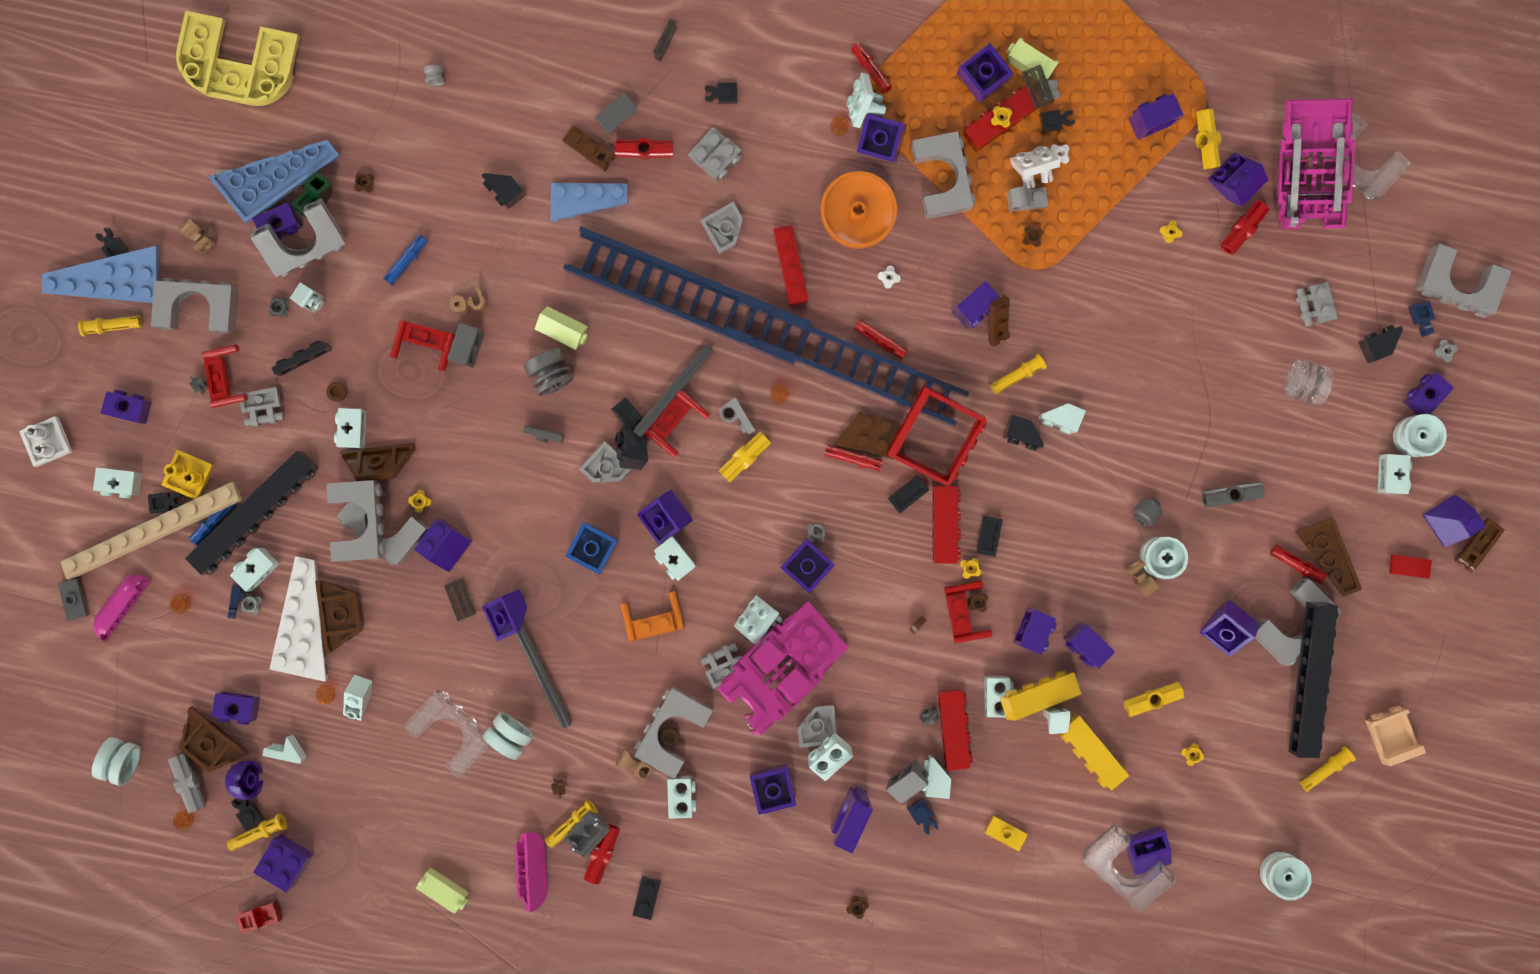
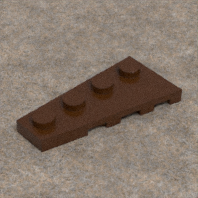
[1295,518,1362,596]

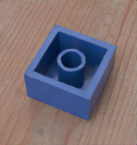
[565,522,620,575]

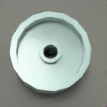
[1393,414,1447,458]
[1139,537,1188,579]
[483,712,534,760]
[92,737,141,787]
[1260,852,1311,900]

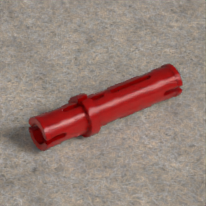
[851,42,892,94]
[854,319,908,361]
[824,444,883,472]
[1270,544,1327,584]

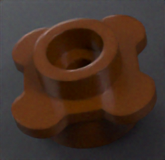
[354,173,374,193]
[1022,226,1043,247]
[968,592,988,612]
[551,778,566,799]
[846,896,869,919]

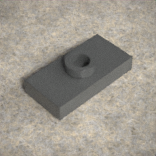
[523,426,564,443]
[58,578,89,621]

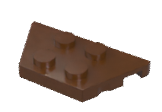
[834,412,905,459]
[340,443,416,482]
[315,580,363,654]
[179,706,250,773]

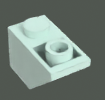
[290,282,325,313]
[1038,404,1086,435]
[343,675,373,721]
[922,755,951,799]

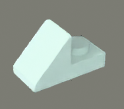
[1043,707,1070,734]
[262,735,307,764]

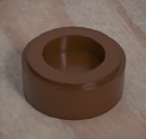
[326,382,347,402]
[909,616,927,634]
[660,727,680,747]

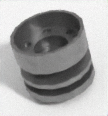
[523,348,574,396]

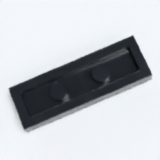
[271,341,331,376]

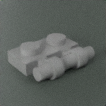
[1296,282,1338,327]
[238,387,284,427]
[700,643,741,689]

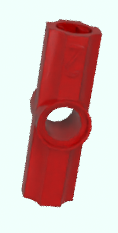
[615,138,673,160]
[1220,200,1270,255]
[584,824,620,885]

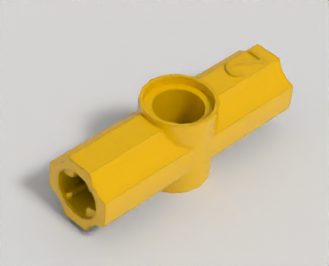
[1195,109,1222,170]
[719,432,771,483]
[1123,681,1185,717]

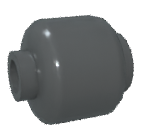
[1133,498,1162,527]

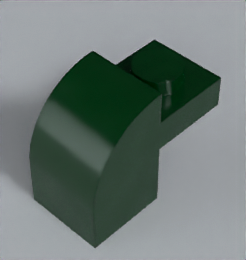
[292,171,333,219]

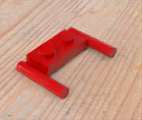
[390,320,455,372]
[202,344,248,408]
[645,390,711,458]
[944,580,992,644]

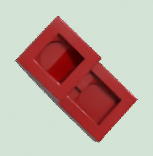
[1389,554,1432,579]
[236,901,282,934]

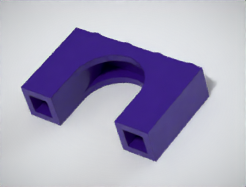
[831,786,873,854]

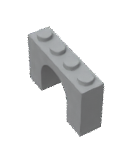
[911,131,975,219]
[251,198,345,277]
[1415,244,1511,318]
[151,278,238,334]
[326,480,386,562]
[337,490,429,565]
[1255,578,1342,666]
[633,686,713,779]

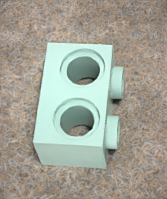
[984,676,1013,717]
[808,733,853,781]
[667,776,696,819]

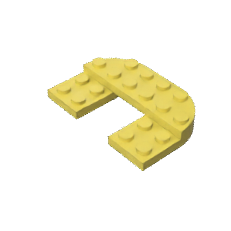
[176,11,300,106]

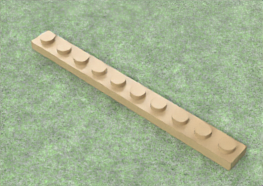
[61,482,242,580]

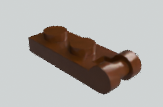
[562,125,616,172]
[988,295,1010,347]
[1454,518,1505,572]

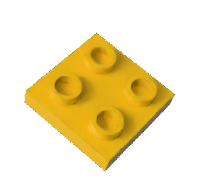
[161,450,215,499]

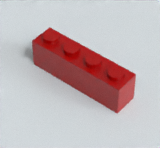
[963,85,1041,153]
[773,225,808,307]
[932,486,961,564]
[937,689,973,771]

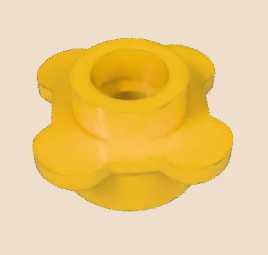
[991,106,1012,128]
[1160,221,1183,243]
[408,490,431,513]
[960,558,981,579]
[1181,743,1204,766]

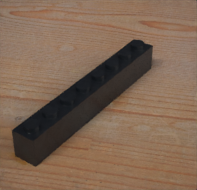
[185,451,318,575]
[1288,601,1339,758]

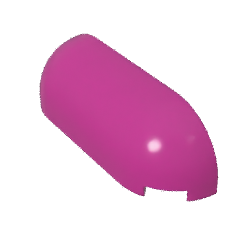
[93,574,152,642]
[515,832,547,912]

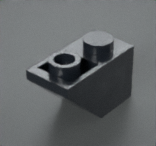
[481,173,526,209]
[1358,325,1403,363]
[1003,415,1044,451]
[615,425,648,470]

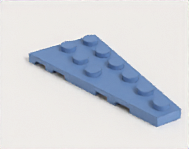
[208,140,340,224]
[42,245,159,303]

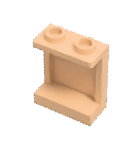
[1365,706,1426,766]

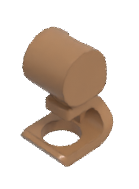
[178,218,216,255]
[449,287,488,315]
[1124,559,1159,598]
[616,747,654,781]

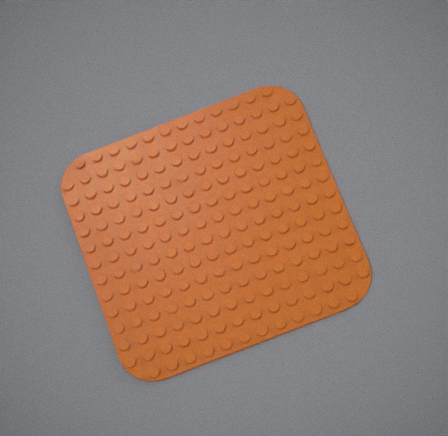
[867,0,1207,270]

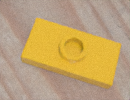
[984,815,1028,851]

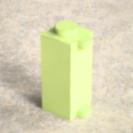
[1006,37,1059,83]
[535,306,588,350]
[416,868,469,914]

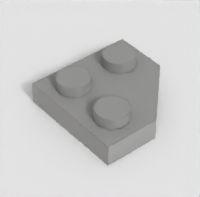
[700,202,743,255]
[579,442,632,483]
[797,704,837,748]

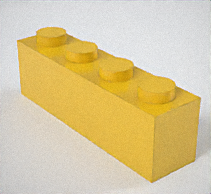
[1000,670,1081,721]
[1059,713,1129,791]

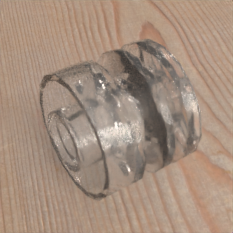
[1284,359,1334,406]

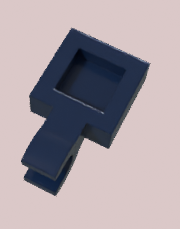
[1408,301,1436,337]

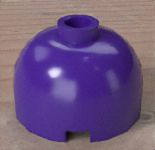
[225,761,263,800]

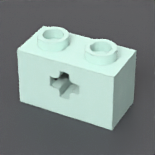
[334,408,367,449]
[1377,454,1412,494]
[93,467,143,499]
[654,536,696,581]
[230,548,279,592]

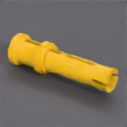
[78,315,143,337]
[990,354,1047,395]
[1299,746,1356,792]
[545,799,598,848]
[227,814,287,851]

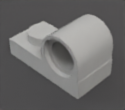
[1007,187,1048,212]
[720,398,755,435]

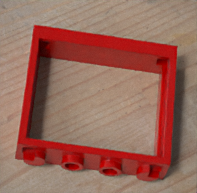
[887,384,987,487]

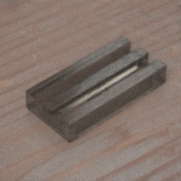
[653,19,677,62]
[1022,65,1054,109]
[444,578,477,621]

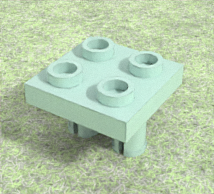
[847,73,886,128]
[734,595,782,644]

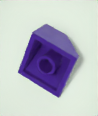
[1423,494,1486,547]
[482,589,527,641]

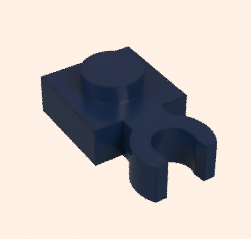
[227,584,244,619]
[907,797,938,835]

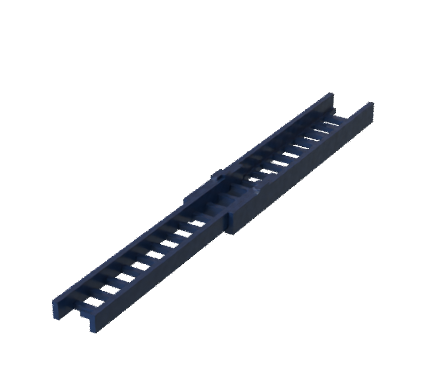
[563,226,969,427]

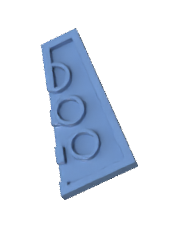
[551,183,628,222]

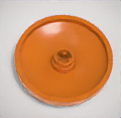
[820,171,897,249]

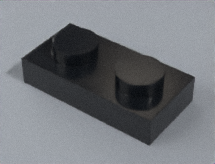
[632,876,661,920]

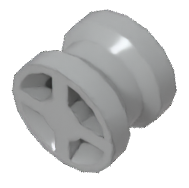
[424,65,445,86]
[1039,80,1061,101]

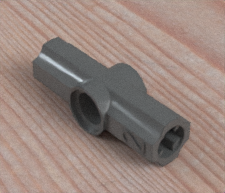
[1202,482,1265,507]

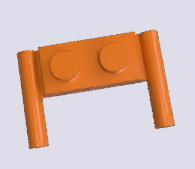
[620,591,685,642]

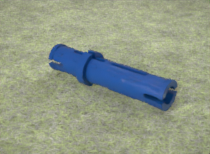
[383,234,429,286]
[188,503,238,546]

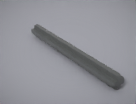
[634,345,713,437]
[515,624,571,729]

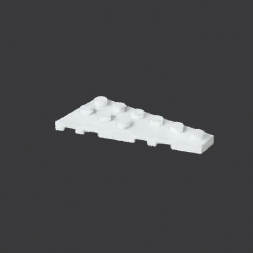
[270,556,328,682]

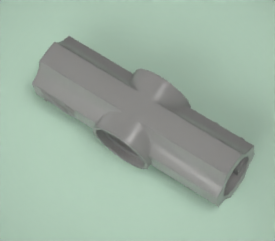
[168,753,206,814]

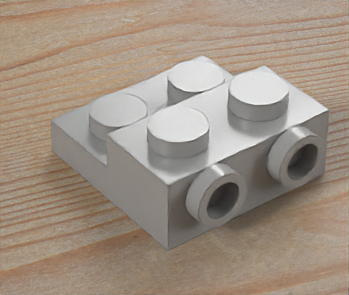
[688,127,742,182]

